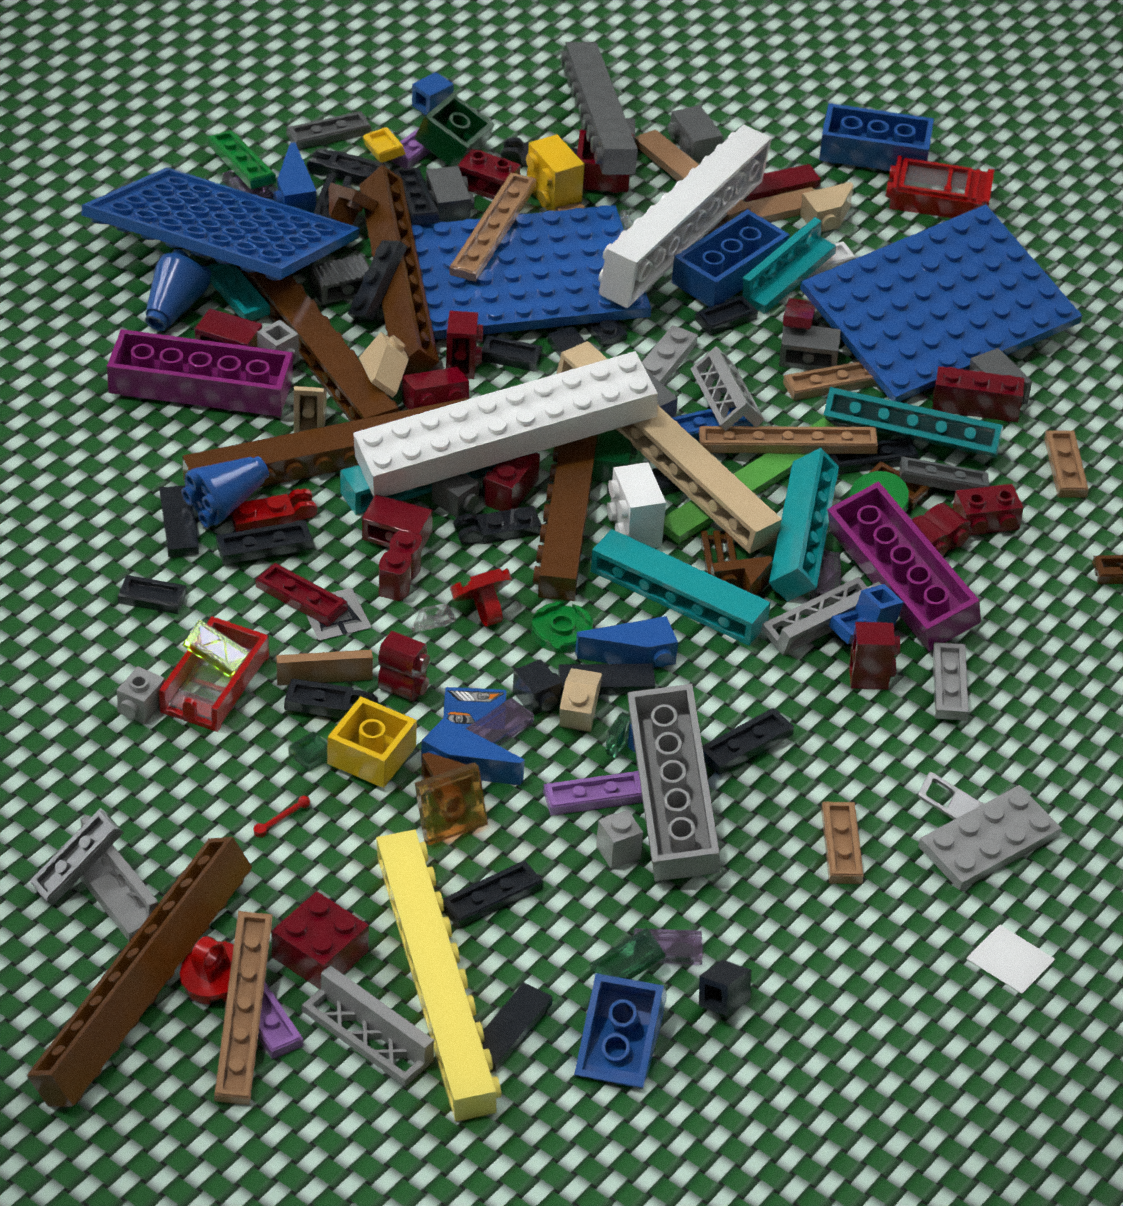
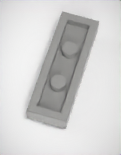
[642,325,698,385]
[933,642,968,721]

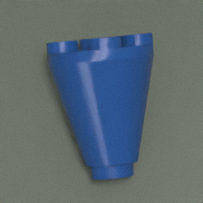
[145,249,212,331]
[181,456,269,528]

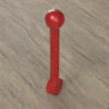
[253,795,311,838]

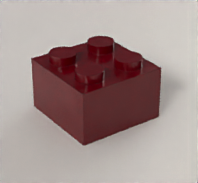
[577,130,634,193]
[271,891,369,989]

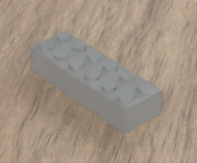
[627,684,721,881]

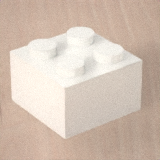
[607,462,666,548]

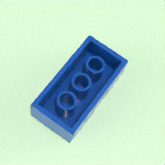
[819,103,934,171]
[672,209,790,307]

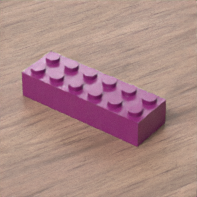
[107,329,293,417]
[827,481,981,651]

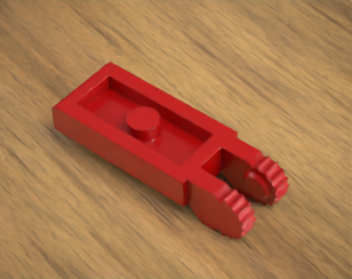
[230,488,318,532]

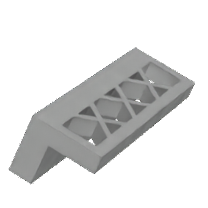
[690,346,765,431]
[761,577,881,656]
[61,815,158,941]
[302,965,434,1086]

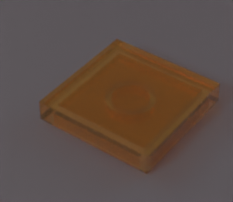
[414,762,488,845]

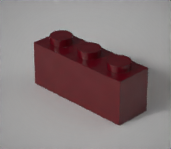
[932,366,1025,423]

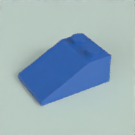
[574,973,667,1089]

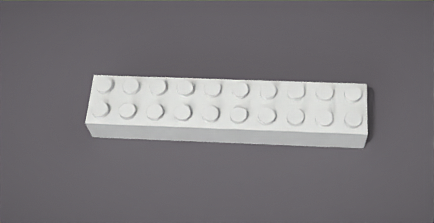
[598,125,772,308]
[353,351,658,497]

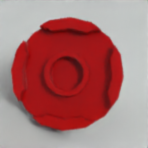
[450,568,512,627]
[180,936,234,1005]

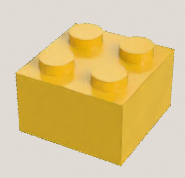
[526,134,584,211]
[327,696,417,788]

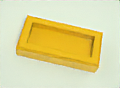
[363,127,405,163]

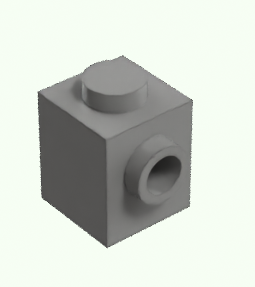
[257,320,299,364]
[117,666,165,724]
[596,810,643,869]

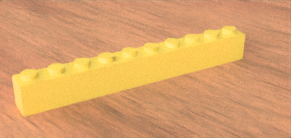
[376,830,502,1122]

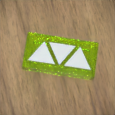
[182,619,250,679]

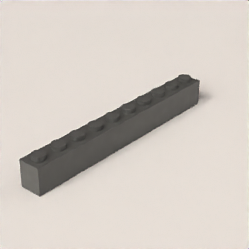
[560,42,637,174]

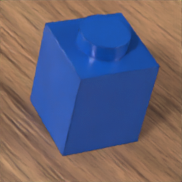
[412,72,454,115]

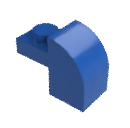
[829,584,904,644]

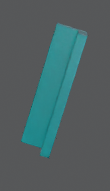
[743,217,836,314]

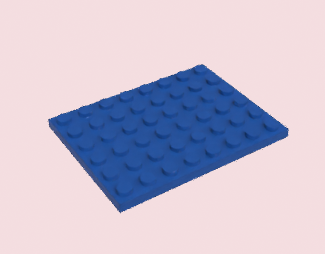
[81,167,360,280]
[411,205,651,340]
[800,205,1082,402]

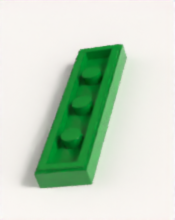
[207,130,276,189]

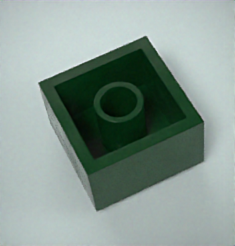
[414,93,495,167]

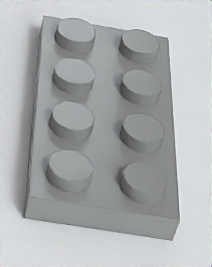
[918,785,1062,890]

